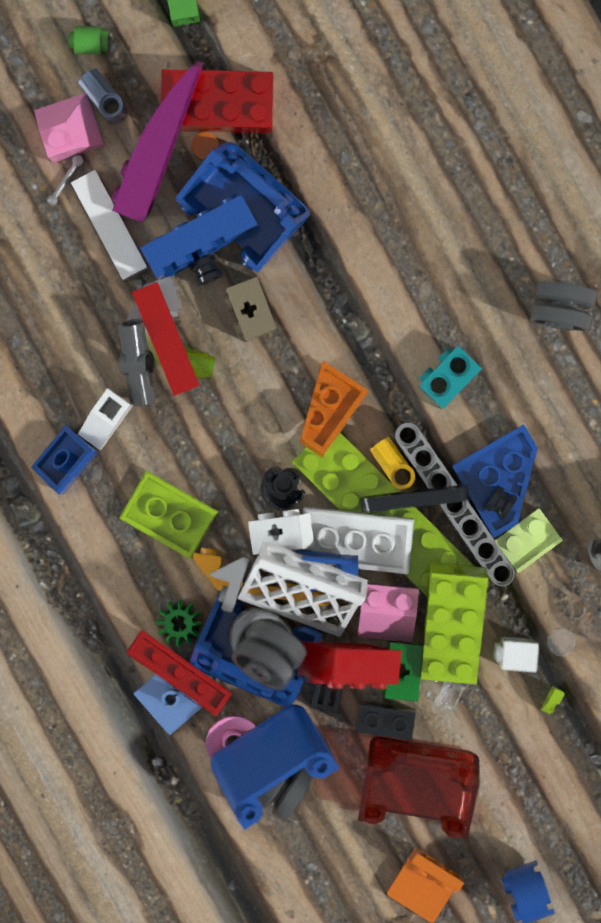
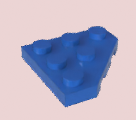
[451,424,538,538]

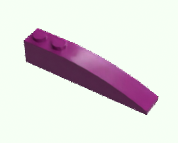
[111,61,204,223]

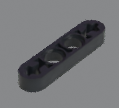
[360,485,470,512]

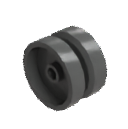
[530,281,598,331]
[232,620,306,690]
[257,767,314,822]

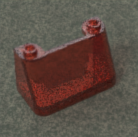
[357,736,480,839]

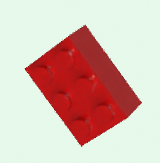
[298,641,402,689]

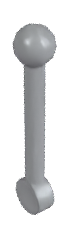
[47,155,84,205]

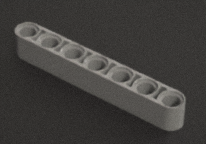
[394,423,514,586]

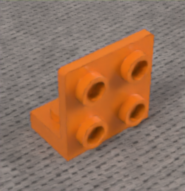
[387,847,464,923]

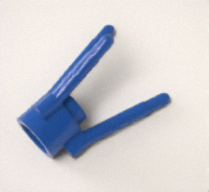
[294,549,358,592]

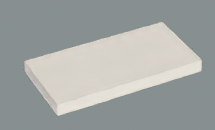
[303,506,414,574]

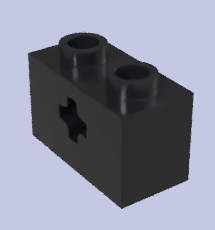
[356,701,416,740]

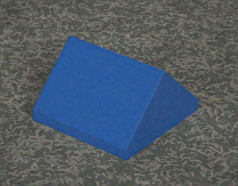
[31,425,99,495]

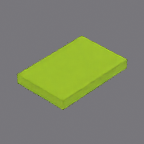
[119,470,218,559]

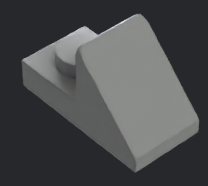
[209,556,250,613]

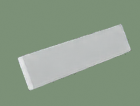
[71,170,148,281]

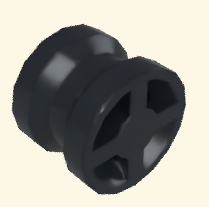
[189,254,223,286]
[484,485,518,520]

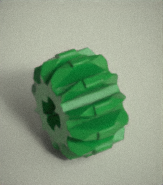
[156,599,203,646]

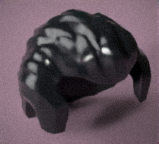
[260,466,305,511]

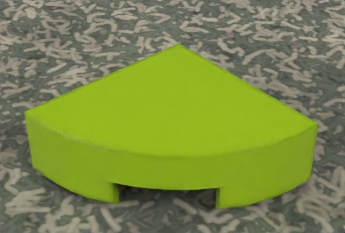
[540,685,565,715]

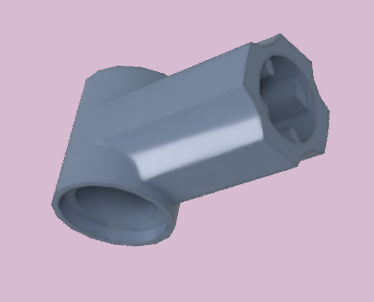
[78,68,127,123]

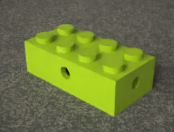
[421,563,488,685]

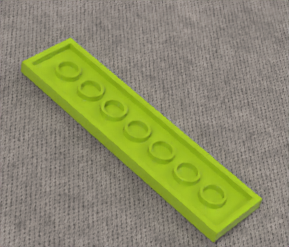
[292,433,475,597]

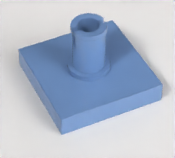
[134,675,202,735]

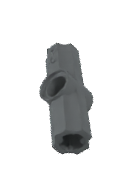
[118,319,155,406]

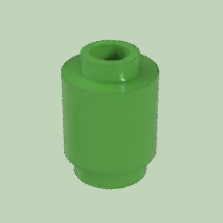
[69,26,109,55]

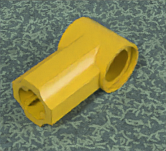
[369,436,415,490]

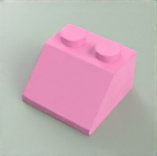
[357,583,419,643]

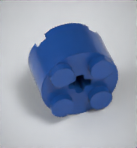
[501,860,555,923]

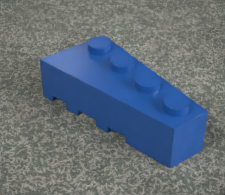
[141,194,260,279]

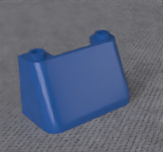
[175,142,310,273]
[190,591,322,707]
[211,704,340,830]

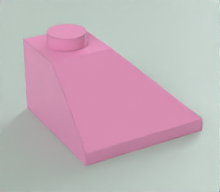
[34,93,105,163]

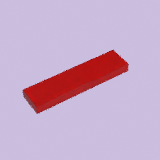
[132,282,200,396]
[125,630,233,717]

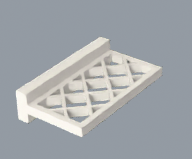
[237,541,368,637]

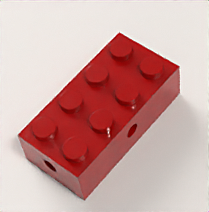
[161,69,274,134]

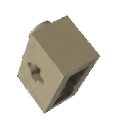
[223,277,277,342]

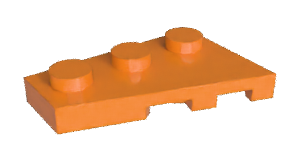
[299,361,369,458]

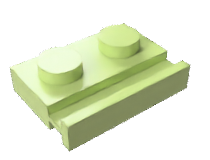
[495,508,563,573]

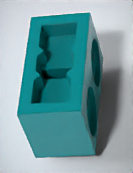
[418,346,482,410]

